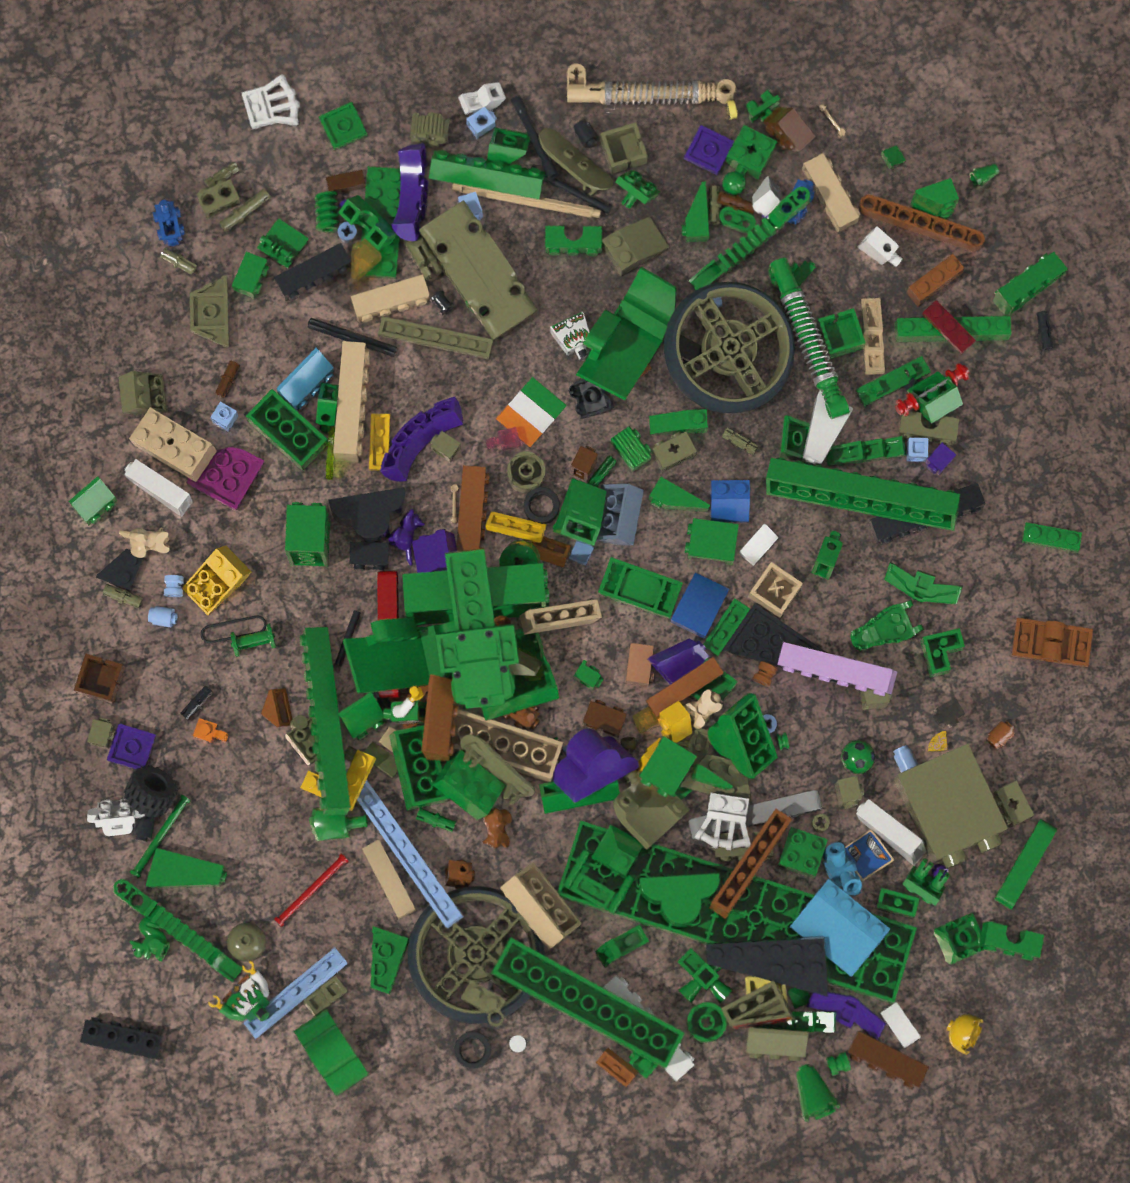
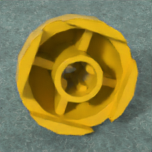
[947,1014,983,1055]

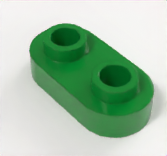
[719,207,756,234]

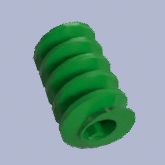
[314,191,340,233]

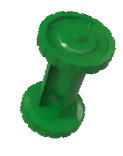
[230,623,276,657]

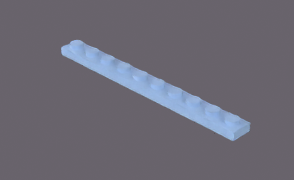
[346,768,463,928]

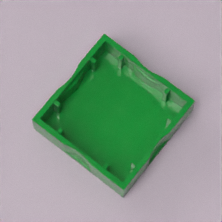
[481,628,559,721]

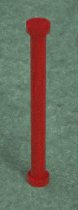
[274,853,349,927]

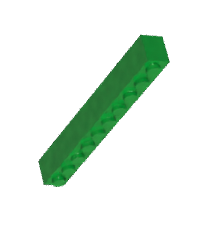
[300,627,351,816]

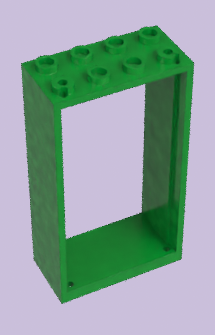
[402,563,549,626]

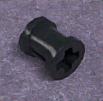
[430,290,454,315]

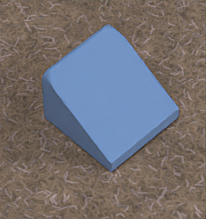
[569,541,594,566]

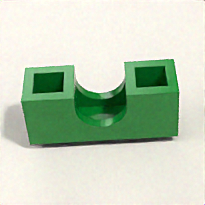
[338,195,397,251]
[545,226,602,256]
[979,921,1044,961]

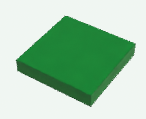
[318,102,368,151]

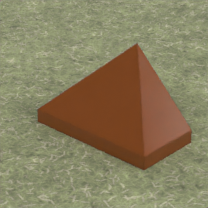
[261,688,293,727]

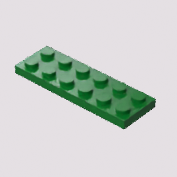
[358,166,401,279]

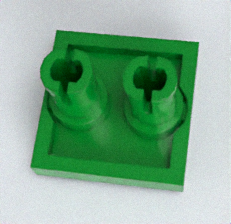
[903,858,950,906]

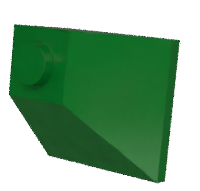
[487,127,530,164]
[591,825,643,878]

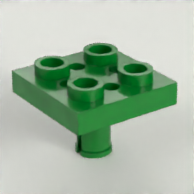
[615,170,661,208]

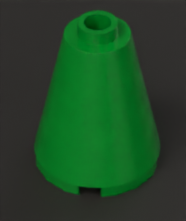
[796,1064,840,1122]

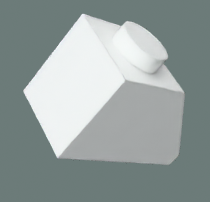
[752,175,782,217]

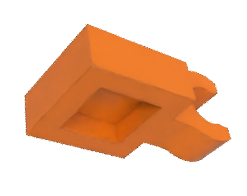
[193,718,229,743]

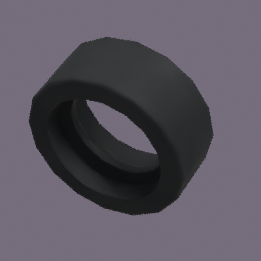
[524,487,560,524]
[454,1031,491,1069]

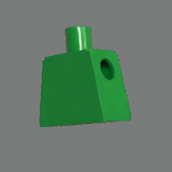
[316,383,339,432]
[811,531,843,580]

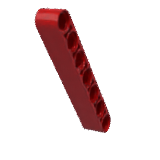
[377,571,400,698]

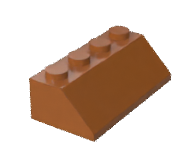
[422,675,458,761]

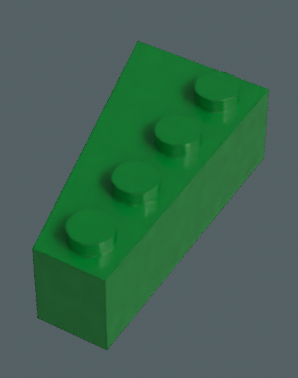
[993,252,1068,316]

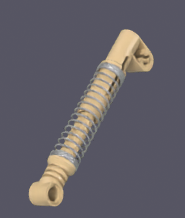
[567,64,736,105]

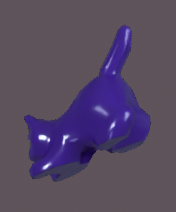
[388,509,425,566]

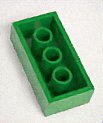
[246,389,329,471]
[389,725,449,811]

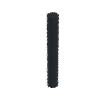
[334,610,361,667]

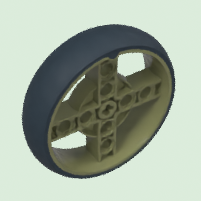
[664,282,795,413]
[408,886,545,1024]

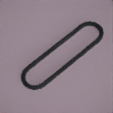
[201,615,267,643]

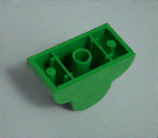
[708,693,778,779]
[639,874,719,927]
[294,1009,369,1097]

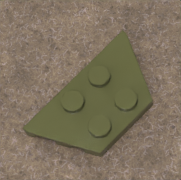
[190,275,229,348]
[679,754,752,806]

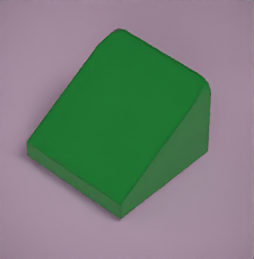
[881,145,906,170]

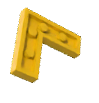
[300,750,376,811]

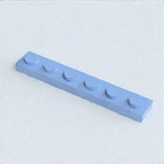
[243,948,348,1038]

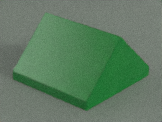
[779,415,810,461]

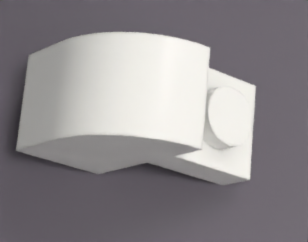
[458,82,506,114]

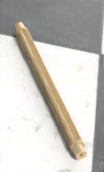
[452,183,601,218]

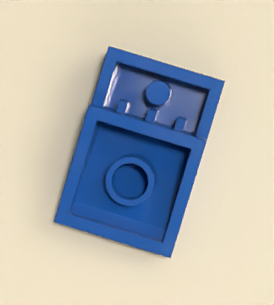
[670,572,730,639]

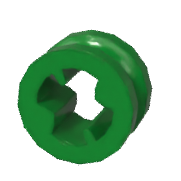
[776,732,789,751]

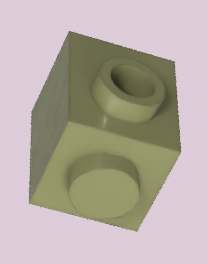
[87,718,116,749]

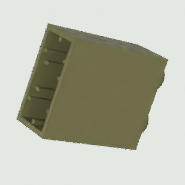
[893,744,1008,869]

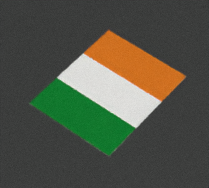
[496,377,567,447]

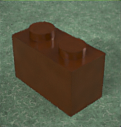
[570,446,598,482]
[582,700,627,738]

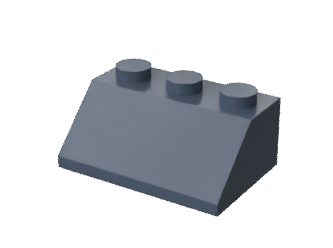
[596,484,644,546]

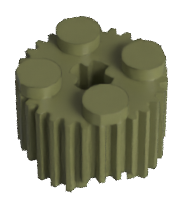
[410,112,449,148]

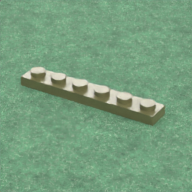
[378,316,493,359]

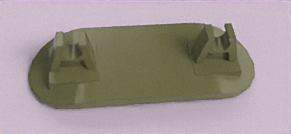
[539,128,613,196]
[460,734,535,805]

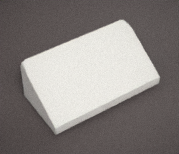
[739,524,778,566]

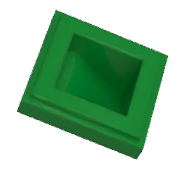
[787,988,810,1009]

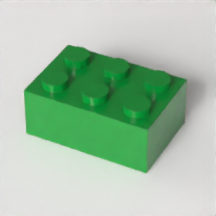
[433,750,506,820]

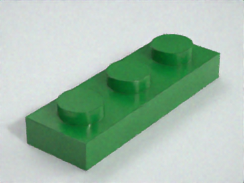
[1022,522,1082,552]
[703,598,750,657]

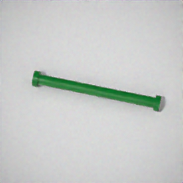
[129,794,191,878]

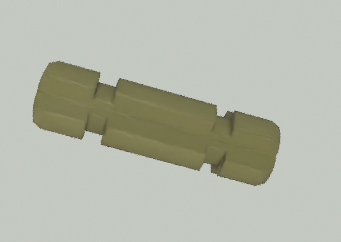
[205,162,239,188]
[722,428,758,455]

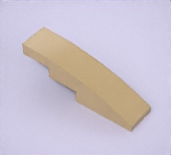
[861,298,885,375]
[362,840,416,919]

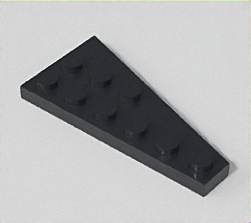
[722,604,838,685]
[706,937,828,997]

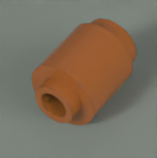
[986,721,1015,750]

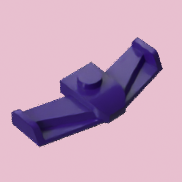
[806,992,886,1041]

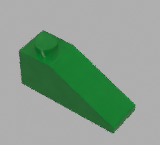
[681,182,709,242]
[649,409,708,435]
[649,477,710,512]

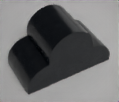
[328,487,407,543]

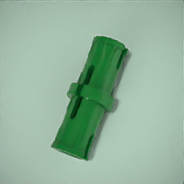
[416,808,456,833]

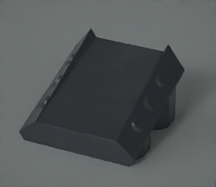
[568,378,614,419]

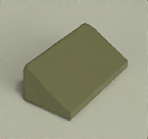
[364,742,398,779]

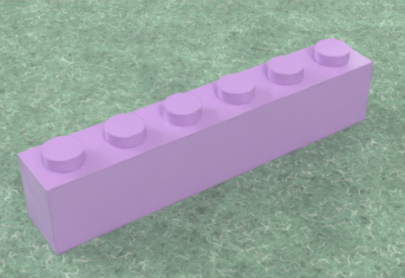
[777,642,897,696]

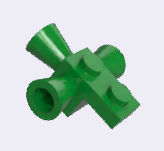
[677,948,733,1004]

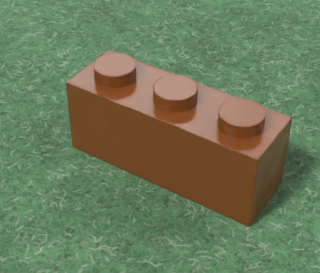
[906,254,964,307]

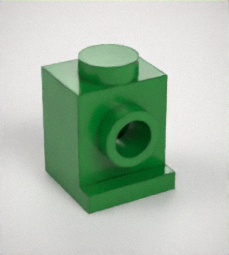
[573,660,605,691]

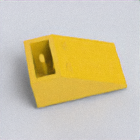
[182,545,252,615]

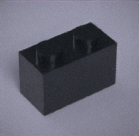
[349,542,389,572]

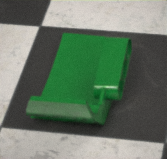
[576,266,677,400]
[343,618,456,693]

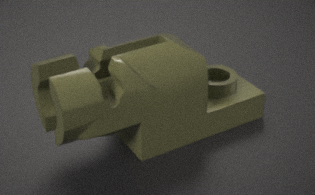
[401,233,442,280]

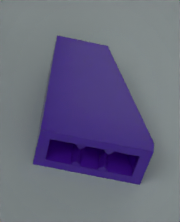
[647,638,709,684]

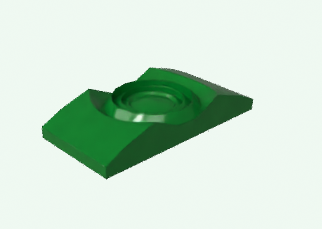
[598,557,683,619]

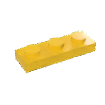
[369,413,390,471]
[485,511,546,543]

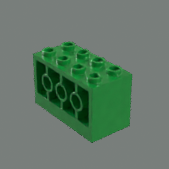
[285,502,330,567]

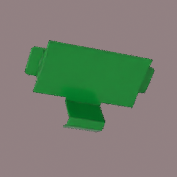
[790,261,816,287]

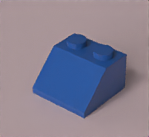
[710,480,750,522]

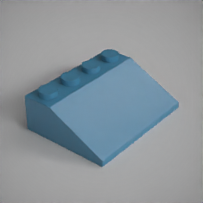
[790,879,890,977]

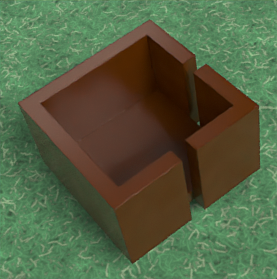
[763,107,815,152]
[74,653,125,704]

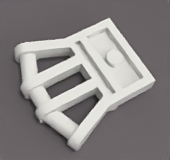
[242,74,300,129]
[695,793,750,851]

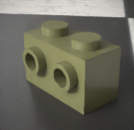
[834,776,864,809]

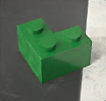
[920,628,965,678]

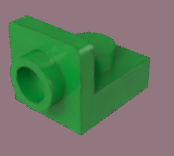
[629,1052,658,1079]

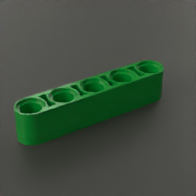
[994,819,1058,910]

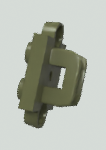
[285,715,317,766]

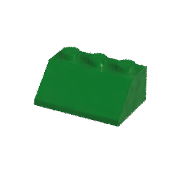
[910,178,959,220]

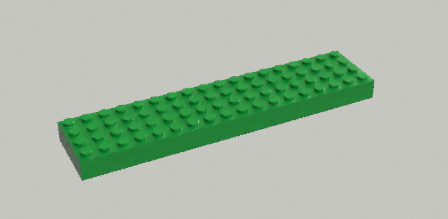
[557,820,917,1004]

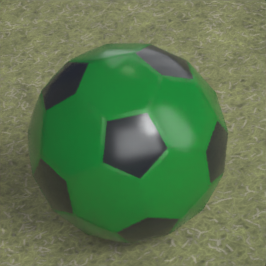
[841,740,875,774]

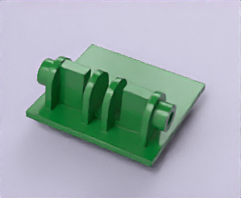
[257,218,309,269]

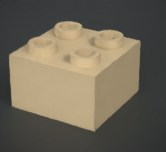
[748,562,803,618]

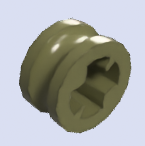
[812,814,830,832]

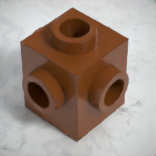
[445,860,475,889]

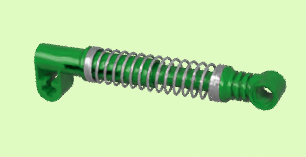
[768,257,850,420]

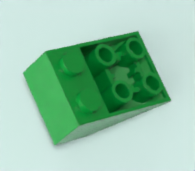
[553,478,607,546]

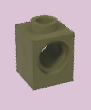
[430,431,461,462]

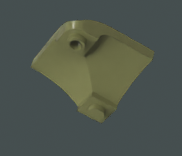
[613,778,690,849]

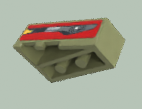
[721,981,795,1030]

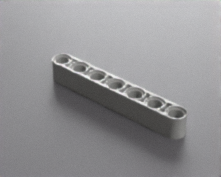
[688,790,823,840]

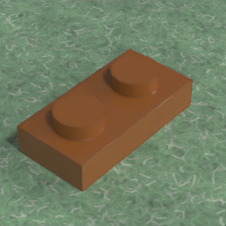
[596,1047,638,1087]

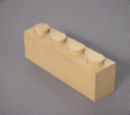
[802,154,860,232]
[351,274,430,323]
[520,599,602,635]

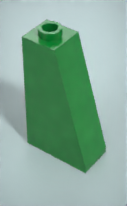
[146,848,228,889]

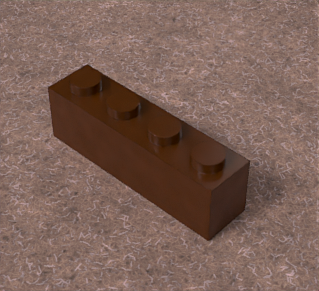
[847,1031,929,1090]

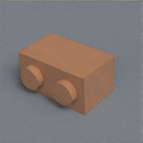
[625,643,657,687]

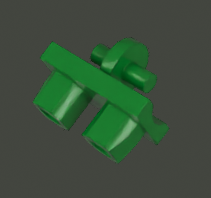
[746,90,781,123]

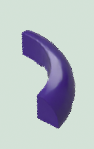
[391,143,428,241]
[380,397,463,482]

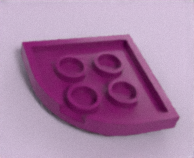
[186,447,265,511]

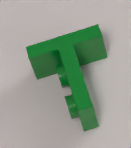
[595,924,649,968]

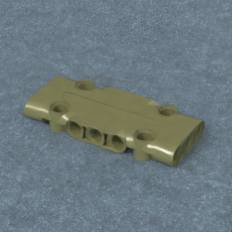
[419,200,538,340]

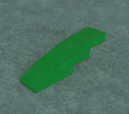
[826,436,907,466]
[754,1011,836,1033]

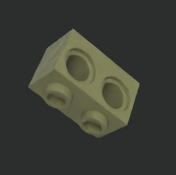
[196,179,241,219]

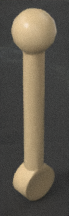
[819,104,846,137]
[450,484,458,523]

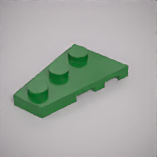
[371,926,409,995]

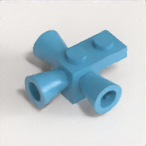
[823,842,862,896]

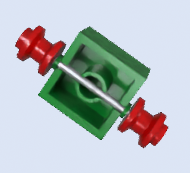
[895,363,970,423]

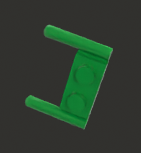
[563,849,634,915]

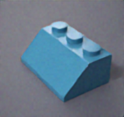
[276,348,335,411]

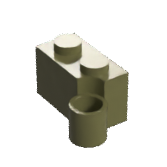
[461,981,506,1027]

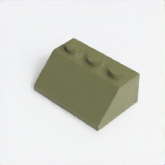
[745,1028,808,1061]

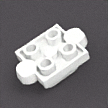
[87,798,145,836]

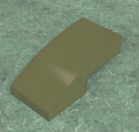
[303,976,347,1017]

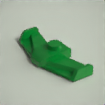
[884,561,963,604]

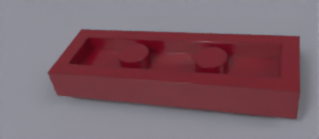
[922,300,976,355]

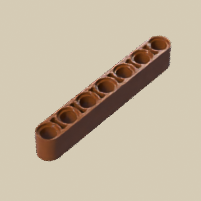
[859,194,985,252]

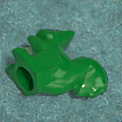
[129,917,170,962]

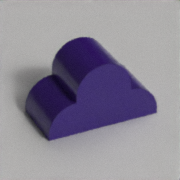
[553,728,639,803]

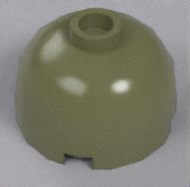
[227,922,266,962]

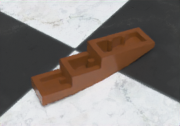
[646,657,724,717]

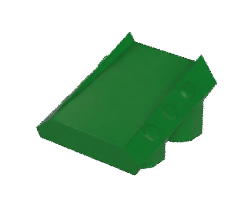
[934,913,985,965]

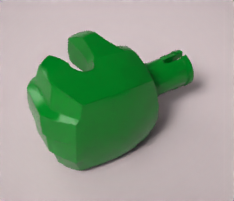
[309,807,368,841]

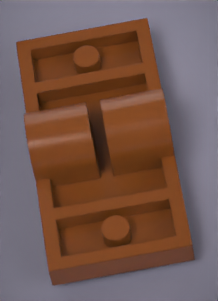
[1011,618,1093,668]

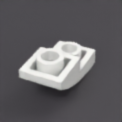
[881,1002,921,1048]

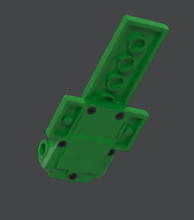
[436,548,519,709]

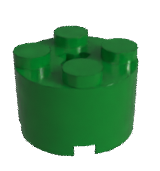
[499,540,540,566]
[686,1002,727,1043]

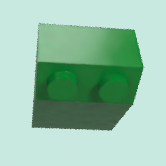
[338,692,386,741]

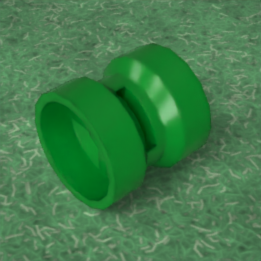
[826,1052,851,1076]

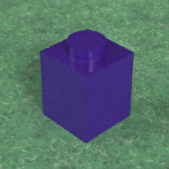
[925,443,956,475]

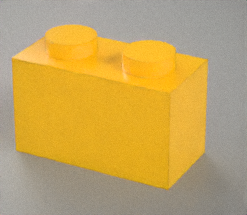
[659,701,692,743]

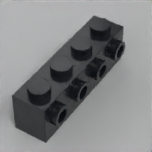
[274,243,352,301]
[80,1017,164,1060]

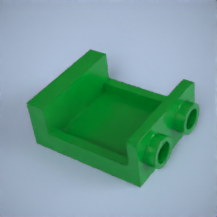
[684,518,739,565]
[638,736,697,798]

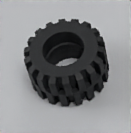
[124,765,178,817]

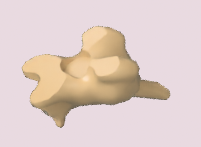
[119,528,170,558]
[684,689,723,729]

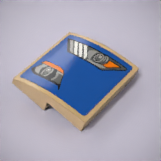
[845,830,894,882]

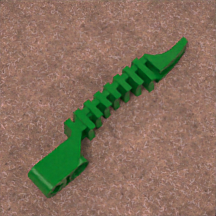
[688,187,810,290]
[112,879,243,983]

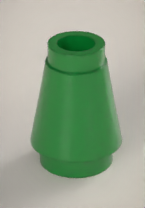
[970,164,999,186]

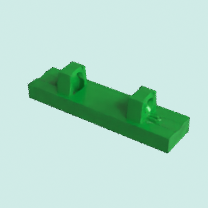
[855,356,931,407]

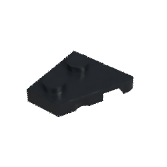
[96,549,145,592]

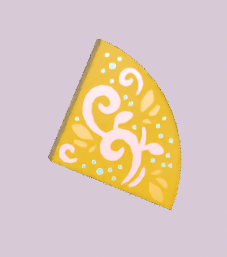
[928,731,948,752]

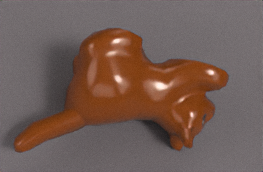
[482,808,512,849]

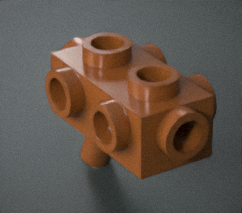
[502,706,540,731]

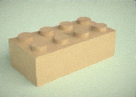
[129,408,217,482]
[500,862,582,949]

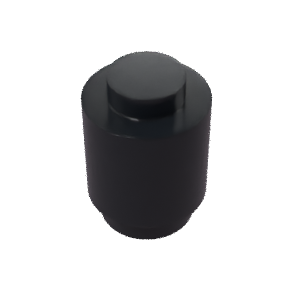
[573,119,599,148]
[132,815,155,843]

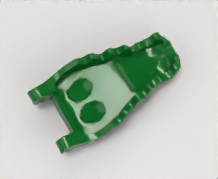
[850,600,925,651]

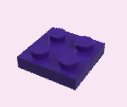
[684,125,734,175]
[107,724,156,769]

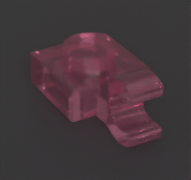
[486,427,521,451]

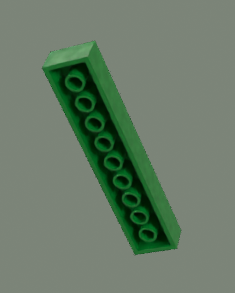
[766,458,960,531]
[490,938,685,1068]

